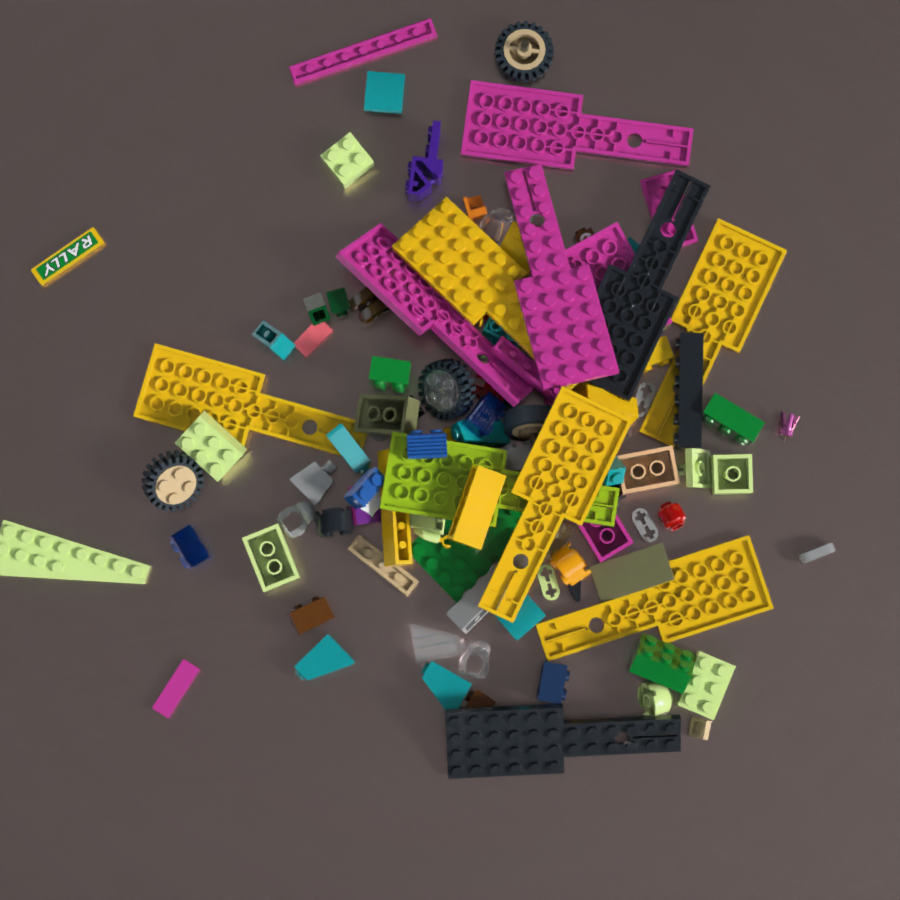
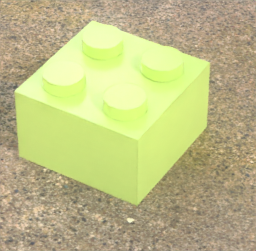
[320,132,374,189]
[711,454,753,495]

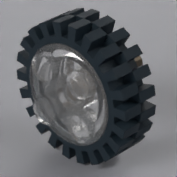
[418,358,476,420]

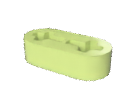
[537,564,560,600]

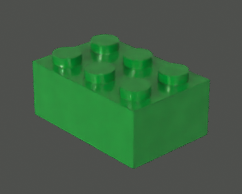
[369,356,412,394]
[702,393,765,446]
[629,633,696,694]

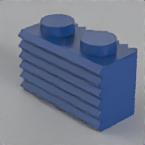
[406,430,447,460]
[344,467,385,509]

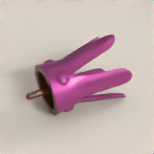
[778,411,800,441]

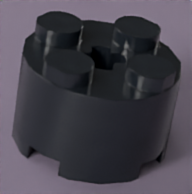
[314,506,355,539]

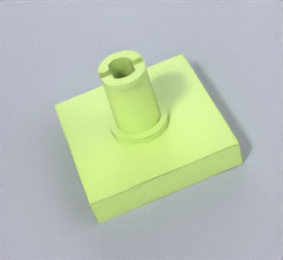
[676,448,711,489]

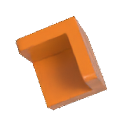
[463,195,487,221]

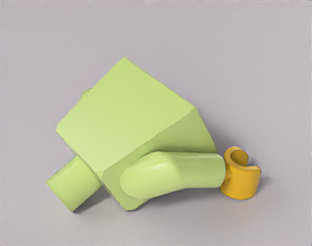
[409,514,451,549]

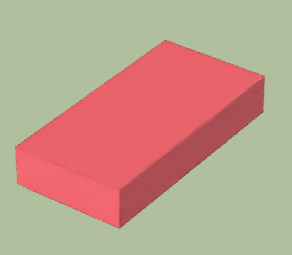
[294,322,333,358]

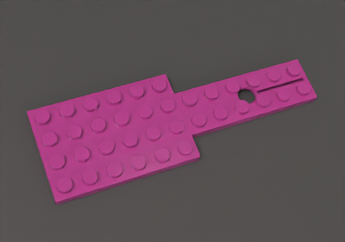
[461,80,694,170]
[504,164,619,391]
[336,223,535,407]

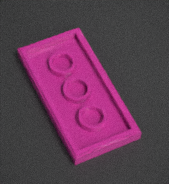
[639,170,698,247]

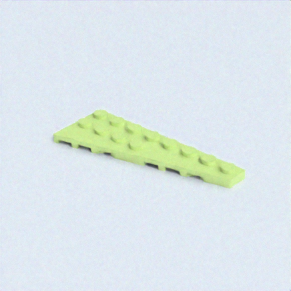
[0,520,151,584]

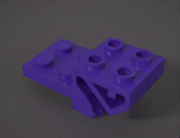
[405,120,443,203]

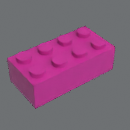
[575,505,634,563]

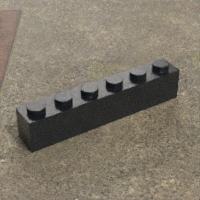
[673,332,704,449]

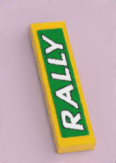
[31,227,105,286]

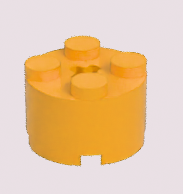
[549,541,592,586]

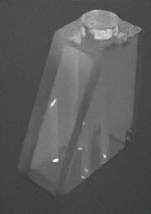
[410,624,465,663]

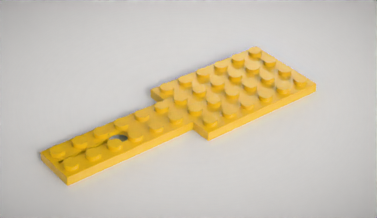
[392,196,578,390]
[639,218,787,448]
[133,343,368,456]
[478,386,633,623]
[536,535,774,661]

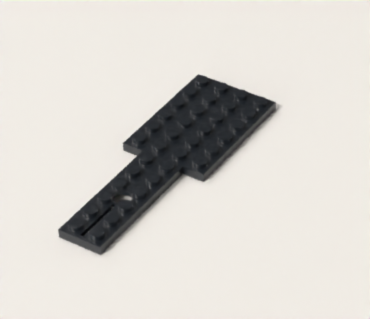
[586,169,711,402]
[445,703,681,779]

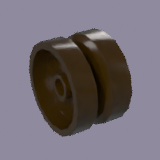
[348,287,391,325]

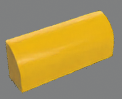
[447,465,506,550]

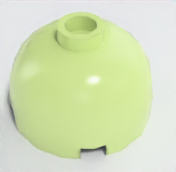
[637,681,673,716]

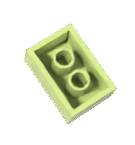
[175,411,247,482]
[242,524,301,592]
[675,651,736,720]

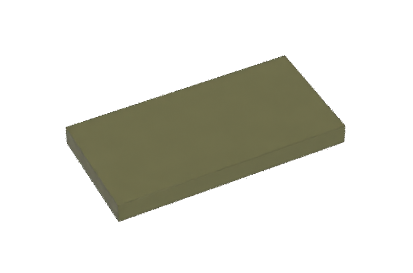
[589,543,675,603]

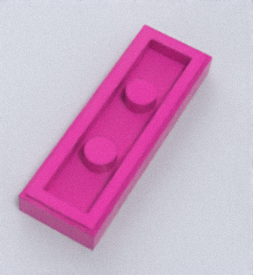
[152,659,200,718]

